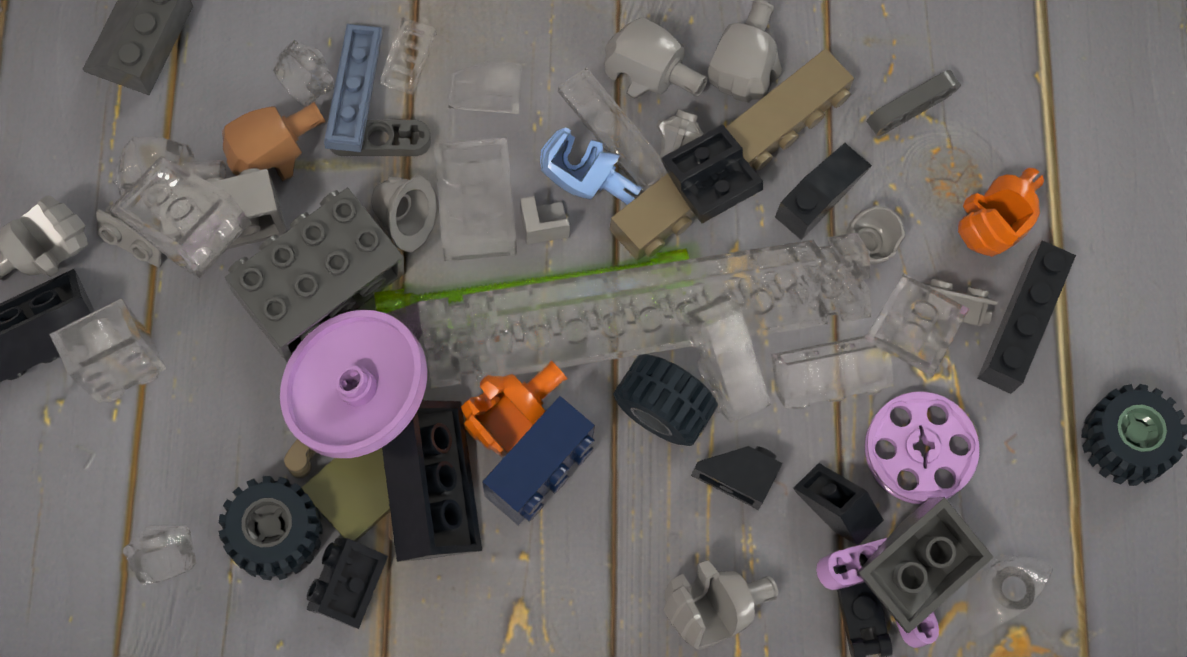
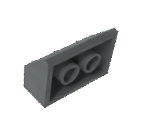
[83,0,193,95]

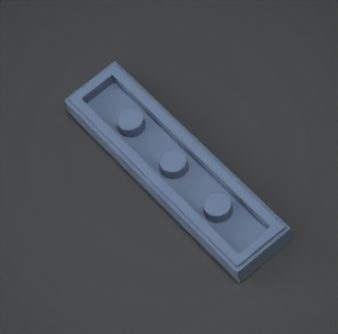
[324,24,383,152]

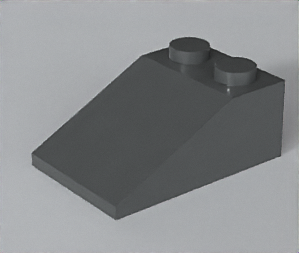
[857,497,994,633]

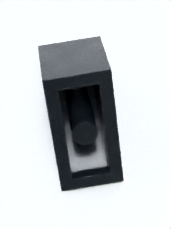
[691,446,783,510]
[793,463,884,546]

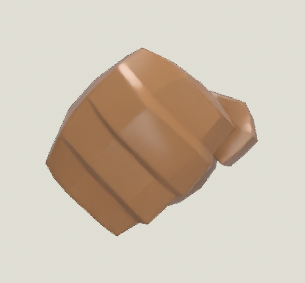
[222,102,326,181]

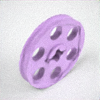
[865,392,979,505]

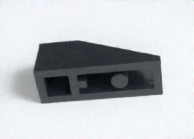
[775,143,872,240]

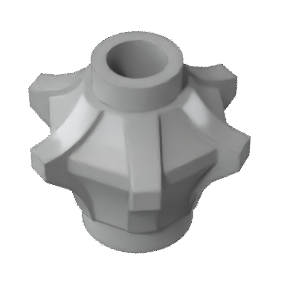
[657,109,704,158]

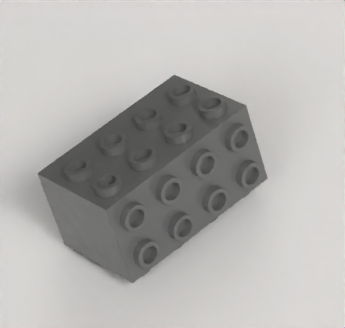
[225,187,404,362]

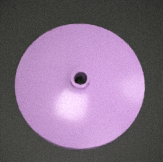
[280,310,427,458]

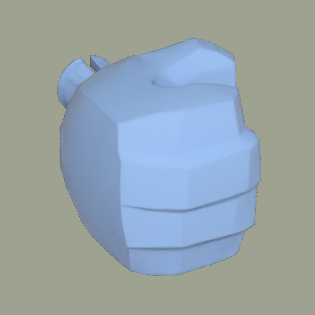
[540,127,642,205]

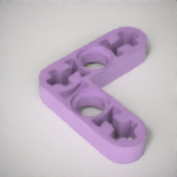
[816,538,939,648]

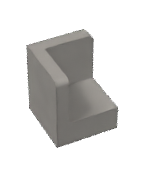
[520,196,570,245]

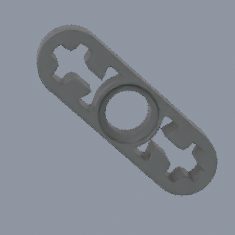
[866,70,961,136]
[330,120,431,156]

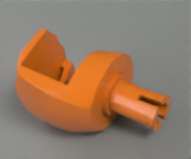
[958,168,1044,257]
[461,361,568,457]

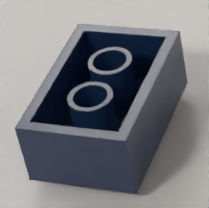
[482,396,595,526]

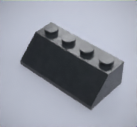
[0,269,102,382]
[382,400,482,562]

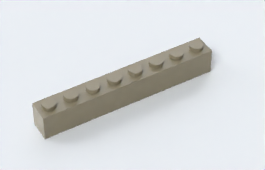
[610,48,854,262]

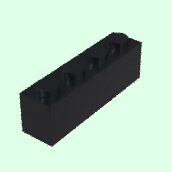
[977,240,1076,394]

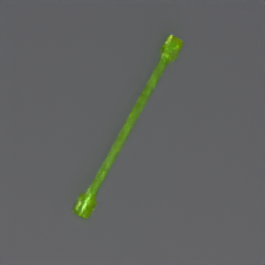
[374,248,691,318]

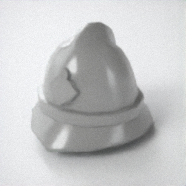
[371,175,436,253]

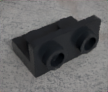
[307,538,388,629]

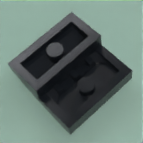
[661,124,763,224]

